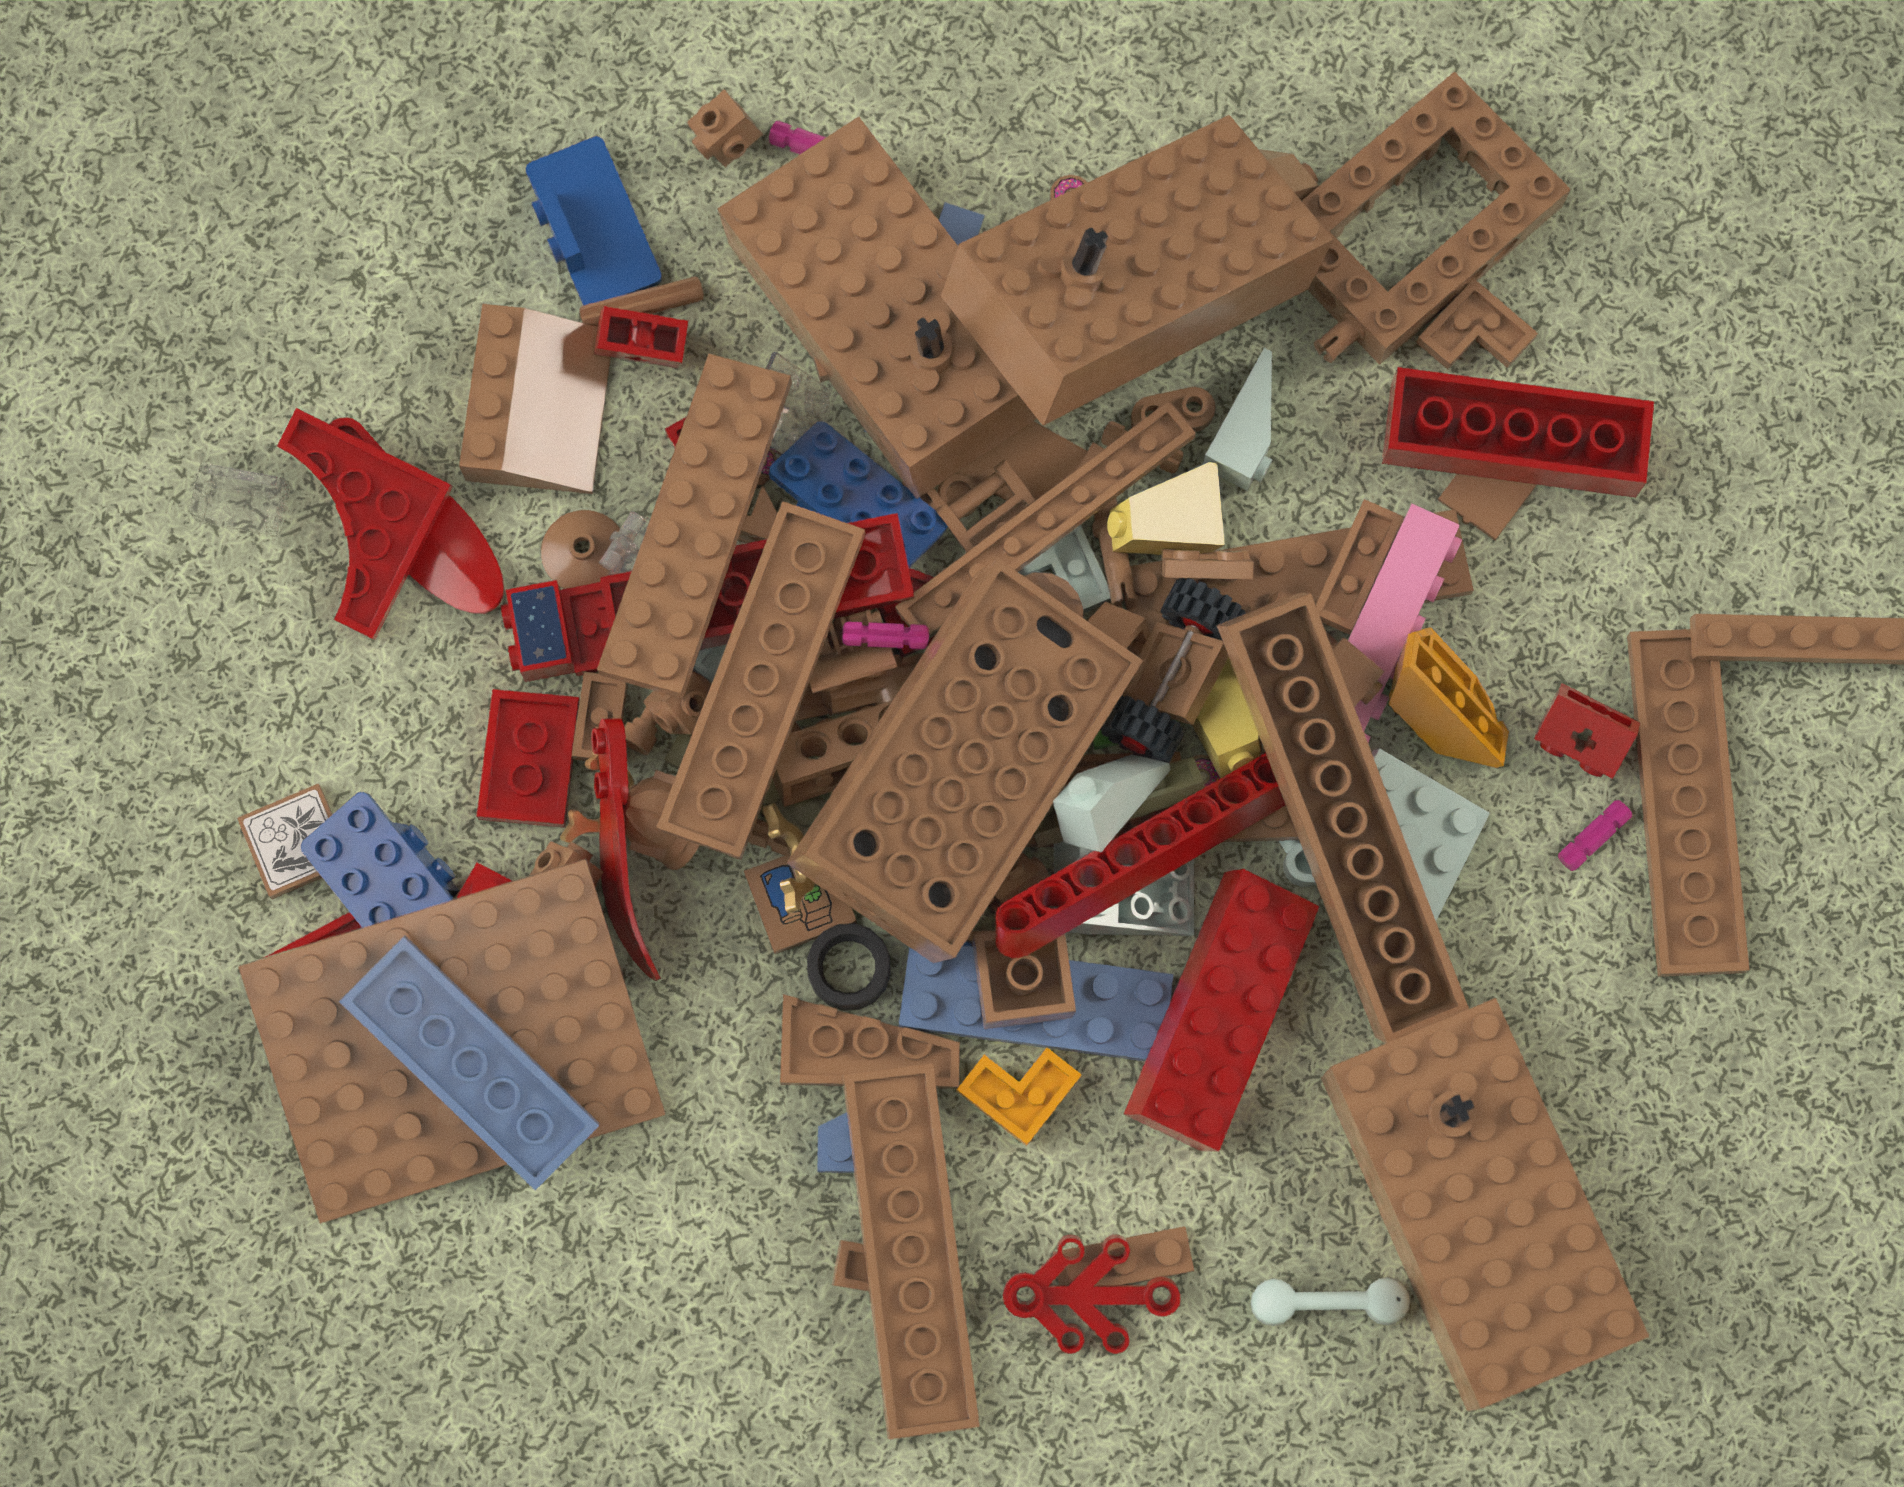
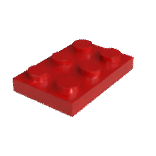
[476,689,580,828]

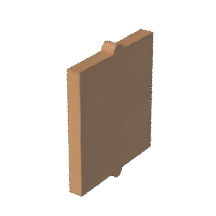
[1438,474,1537,540]

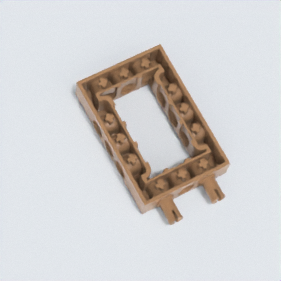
[1302,71,1571,365]

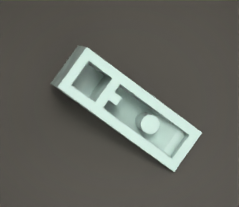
[1203,348,1272,491]
[1053,754,1171,852]

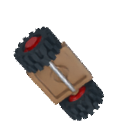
[1100,578,1246,763]

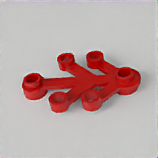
[1003,1234,1181,1354]

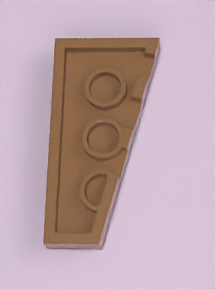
[780,994,960,1089]

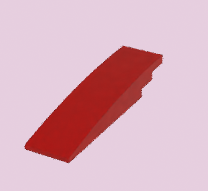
[560,513,915,676]

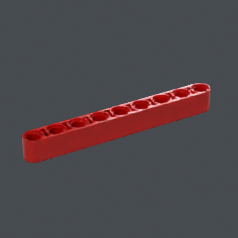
[996,753,1286,958]

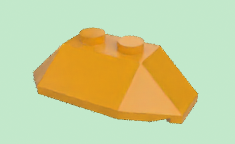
[1389,627,1509,768]

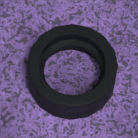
[807,923,891,1010]

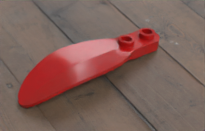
[330,417,504,614]
[591,718,661,981]

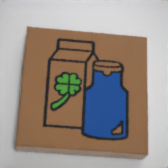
[744,854,857,954]

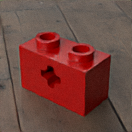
[594,306,689,369]
[1534,683,1640,779]

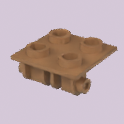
[809,609,897,693]

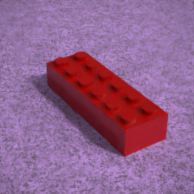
[1382,367,1655,498]
[1123,868,1320,1152]

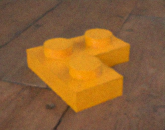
[956,1047,1082,1147]

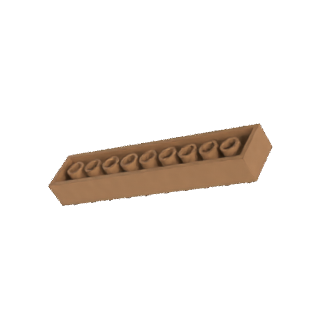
[1217,592,1469,1043]

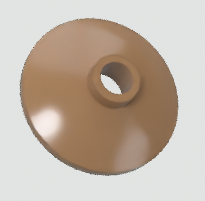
[541,510,627,589]

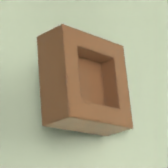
[832,1240,869,1291]

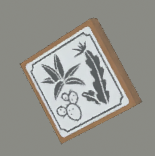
[237,783,333,899]

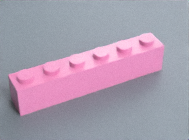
[1348,504,1462,742]

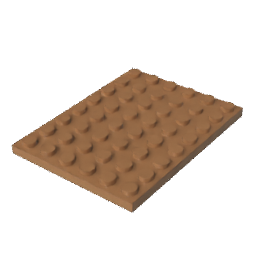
[238,859,665,1224]

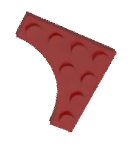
[277,408,453,640]

